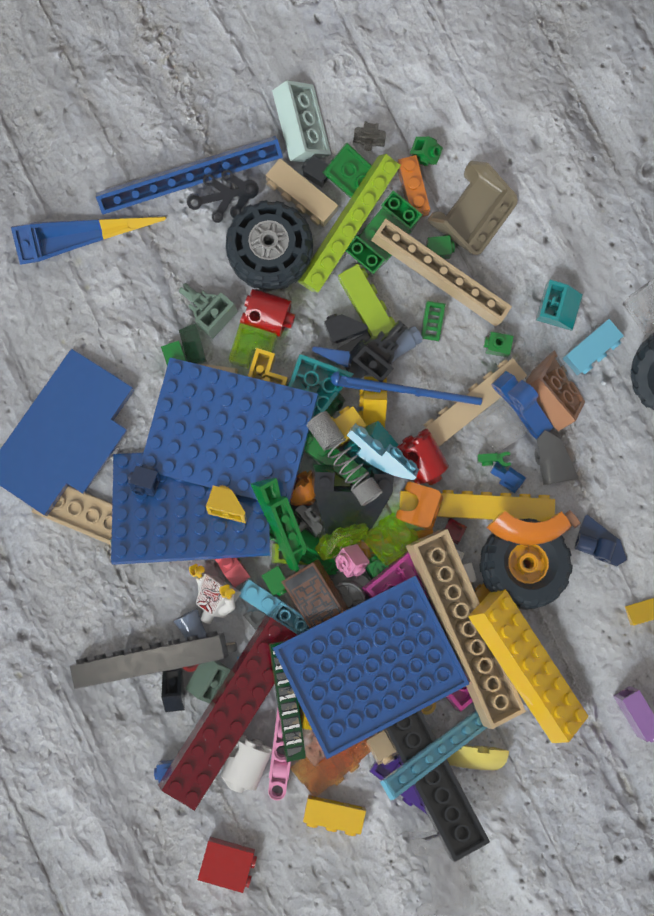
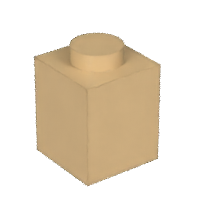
[367,731,396,765]

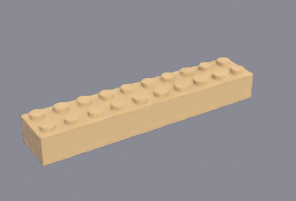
[406,529,526,729]

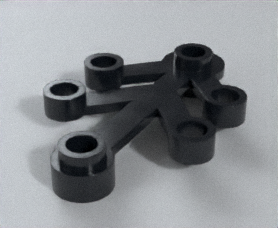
[186,169,259,223]

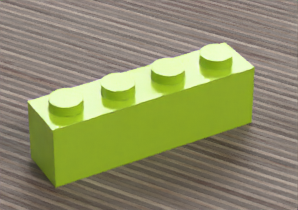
[338,264,396,337]

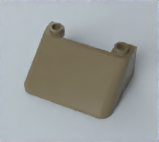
[427,161,518,255]

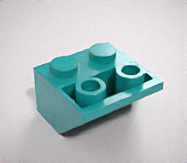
[536,280,583,331]
[343,421,399,475]

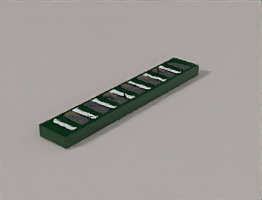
[269,640,306,762]

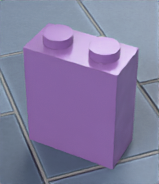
[613,686,654,742]

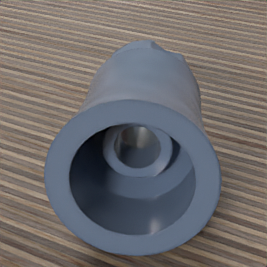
[392,326,423,362]
[173,608,206,640]

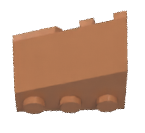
[526,350,585,431]

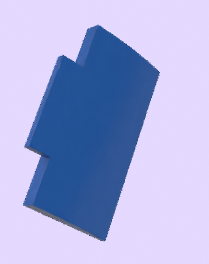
[0,349,135,516]

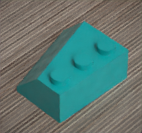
[287,354,353,417]

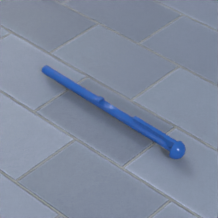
[331,371,482,405]

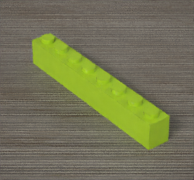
[297,154,401,292]

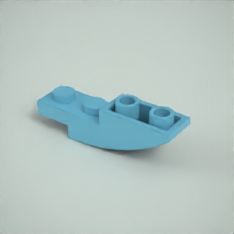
[347,423,419,480]
[239,579,310,635]

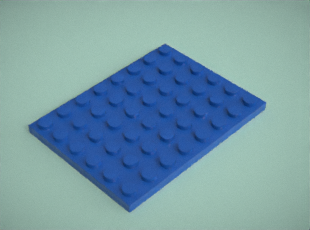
[140,358,319,504]
[111,452,271,565]
[273,576,470,759]

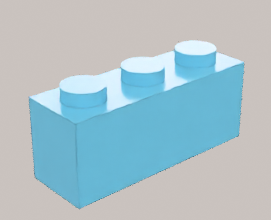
[562,319,624,376]

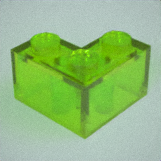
[228,323,278,368]

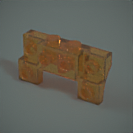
[290,737,371,798]

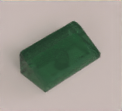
[179,323,207,364]

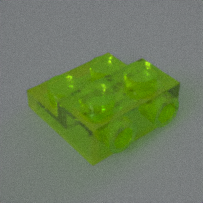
[362,512,418,566]
[315,523,369,561]

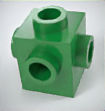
[410,136,443,166]

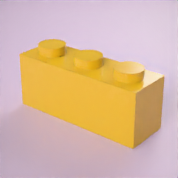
[303,795,366,836]

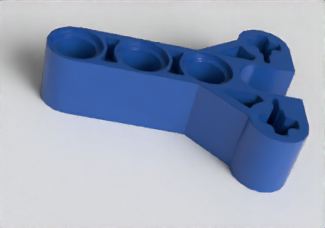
[491,371,554,440]

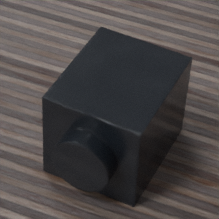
[302,155,328,188]

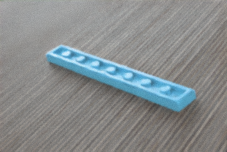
[380,710,487,801]

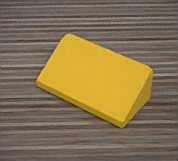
[624,598,654,626]

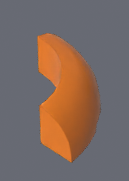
[486,511,571,545]

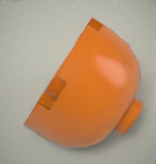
[290,470,316,507]

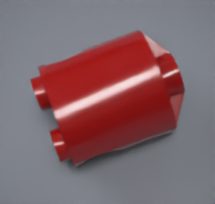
[240,289,296,337]
[397,428,449,485]

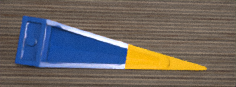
[11,217,166,265]

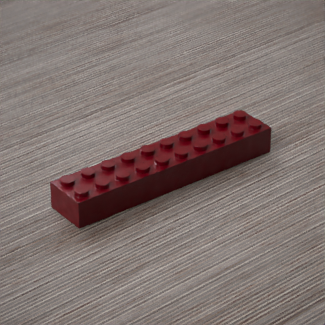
[158,615,297,811]

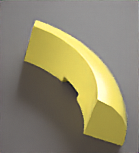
[447,745,509,770]

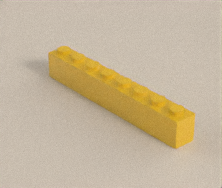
[399,488,555,522]

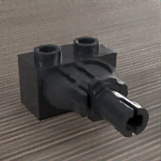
[349,320,408,382]

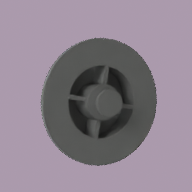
[331,572,370,609]

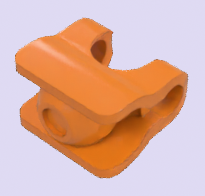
[395,482,443,530]

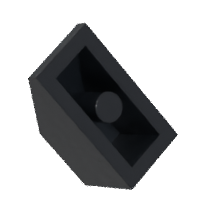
[324,314,368,345]
[161,668,185,712]

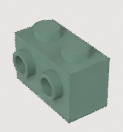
[185,660,230,704]

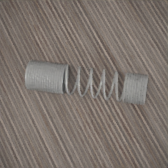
[306,411,382,506]

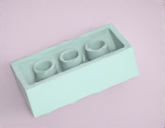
[272,80,331,162]

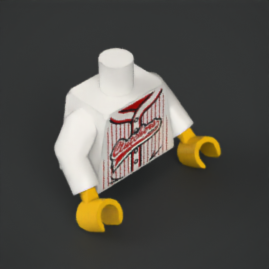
[189,564,241,624]

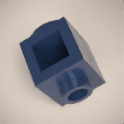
[128,465,161,497]

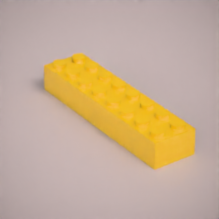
[468,589,589,743]

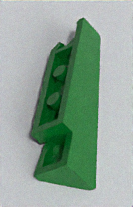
[251,478,307,572]

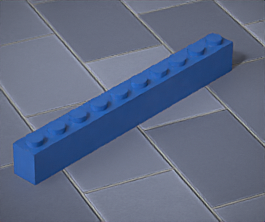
[96,136,283,215]

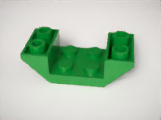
[346,190,423,275]

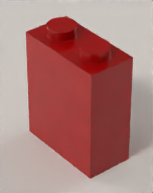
[197,836,257,893]

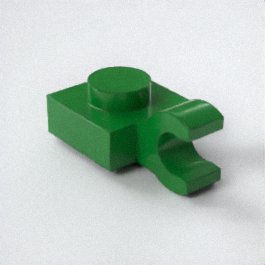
[477,452,511,467]

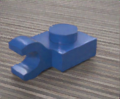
[490,462,526,494]

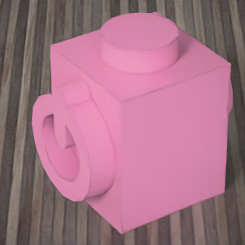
[335,544,370,578]

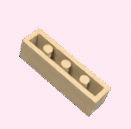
[265,159,338,227]

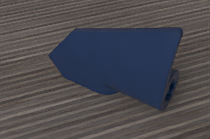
[574,515,627,567]

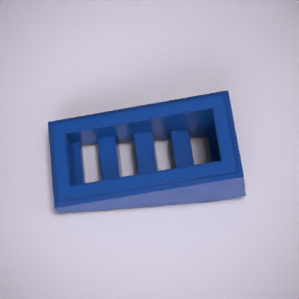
[312,346,352,368]

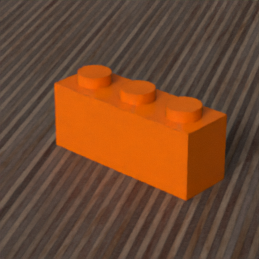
[397,155,430,217]

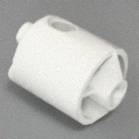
[220,735,273,793]

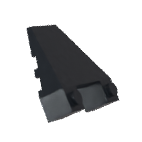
[312,464,394,540]

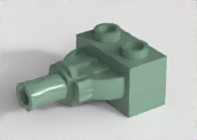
[179,283,238,339]

